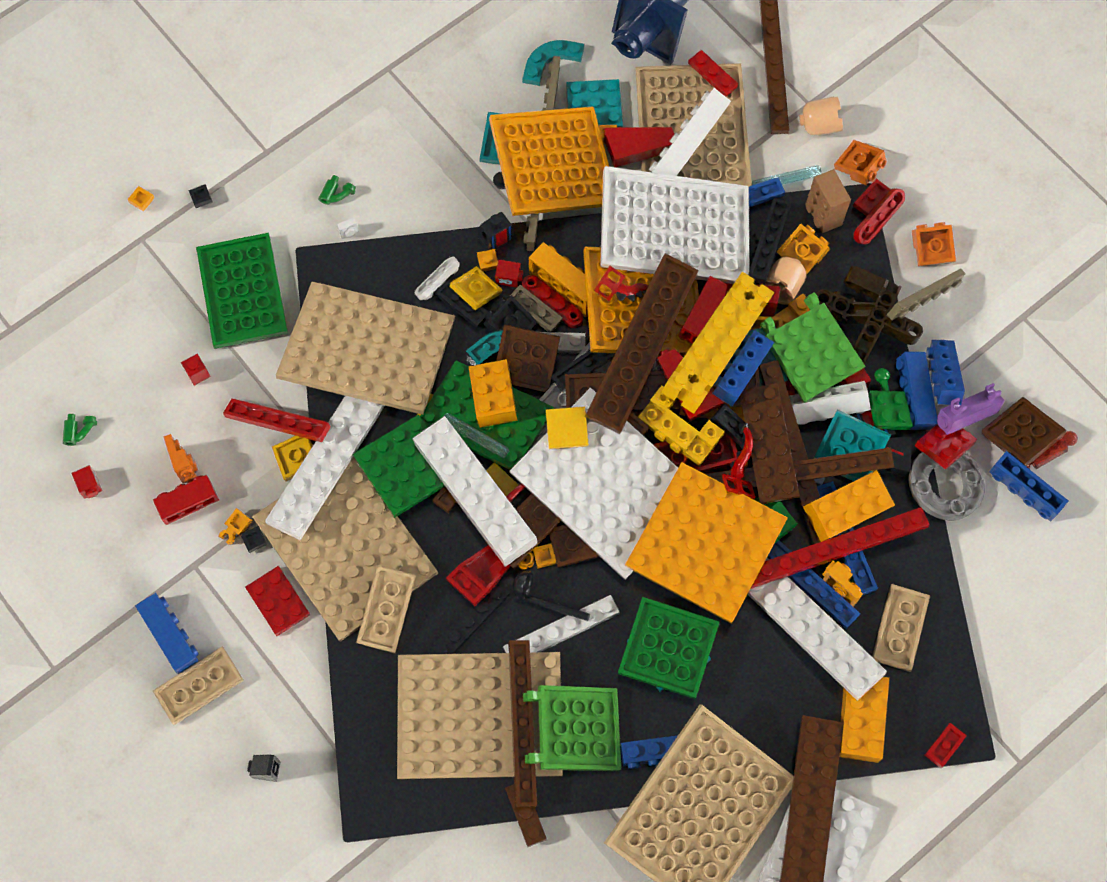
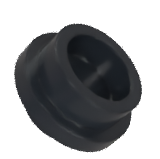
[493,171,506,189]

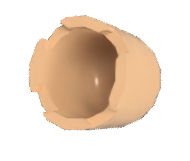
[799,96,843,135]
[760,257,806,305]

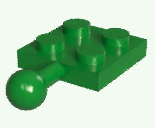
[868,368,913,430]

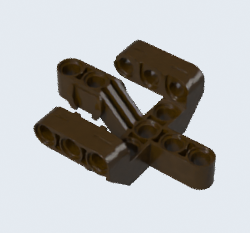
[816,266,923,364]

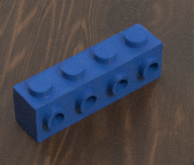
[712,330,774,406]
[926,340,965,405]
[896,352,938,430]
[989,451,1069,521]
[135,593,199,674]
[620,735,678,769]

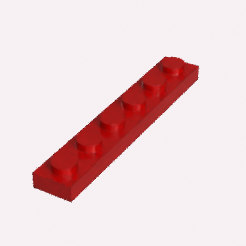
[223,398,331,442]

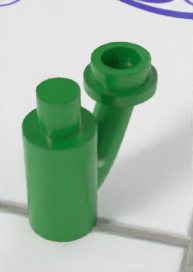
[318,175,356,205]
[63,414,97,446]

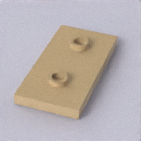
[356,565,416,653]
[872,584,930,672]
[153,646,244,725]

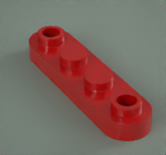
[854,188,905,244]
[522,275,583,328]

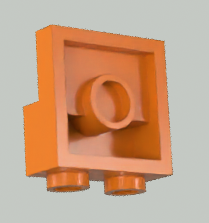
[834,140,887,185]
[912,222,956,266]
[163,434,198,483]

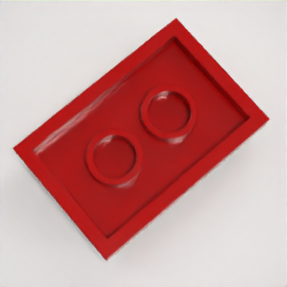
[915,424,977,470]
[245,565,310,637]

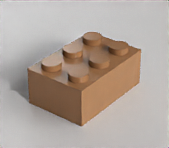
[806,169,851,233]

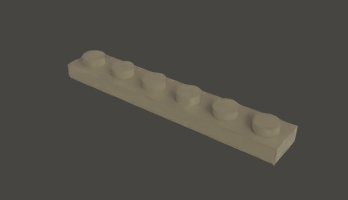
[887,268,966,320]

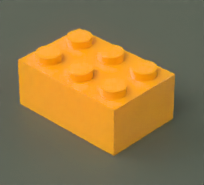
[469,359,518,428]

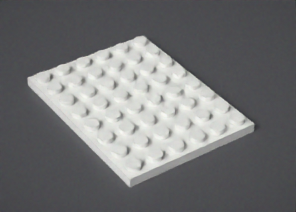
[600,166,749,284]
[510,388,678,580]

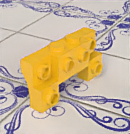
[638,386,725,467]

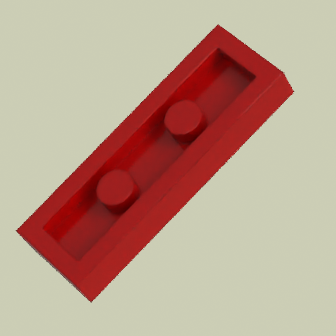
[688,50,738,97]

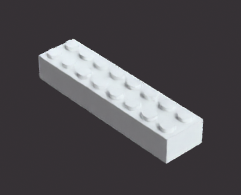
[413,416,538,567]

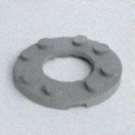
[908,452,985,520]

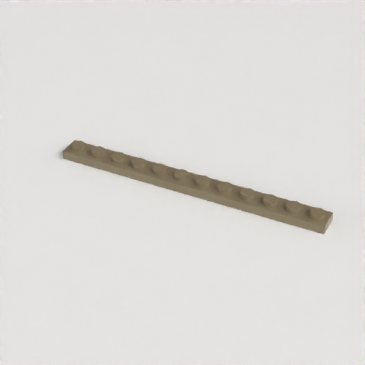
[524,56,560,251]

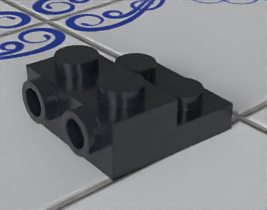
[483,295,537,332]

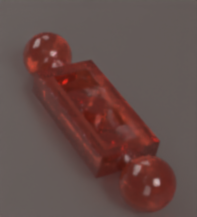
[1027,431,1078,469]

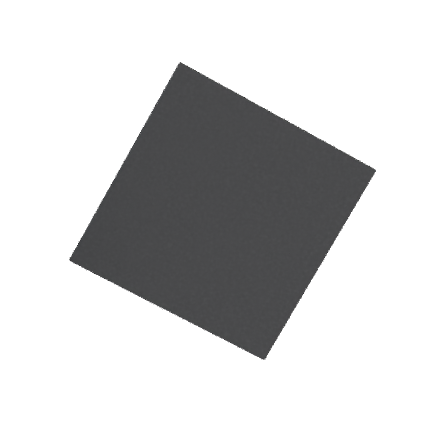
[295,183,996,843]

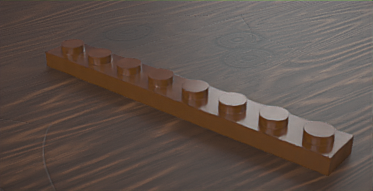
[508,640,537,808]

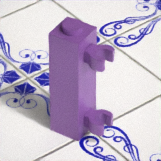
[937,383,1005,435]

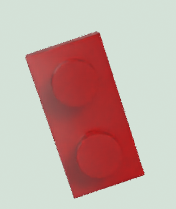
[853,178,890,216]
[925,723,967,768]

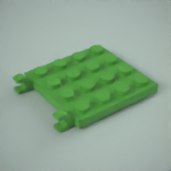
[760,293,865,403]
[523,685,621,771]

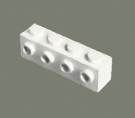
[789,381,871,425]

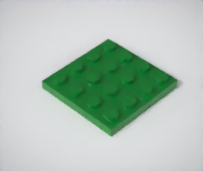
[353,415,445,518]
[618,597,719,699]

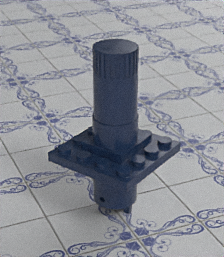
[611,0,689,65]

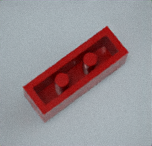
[153,475,219,525]

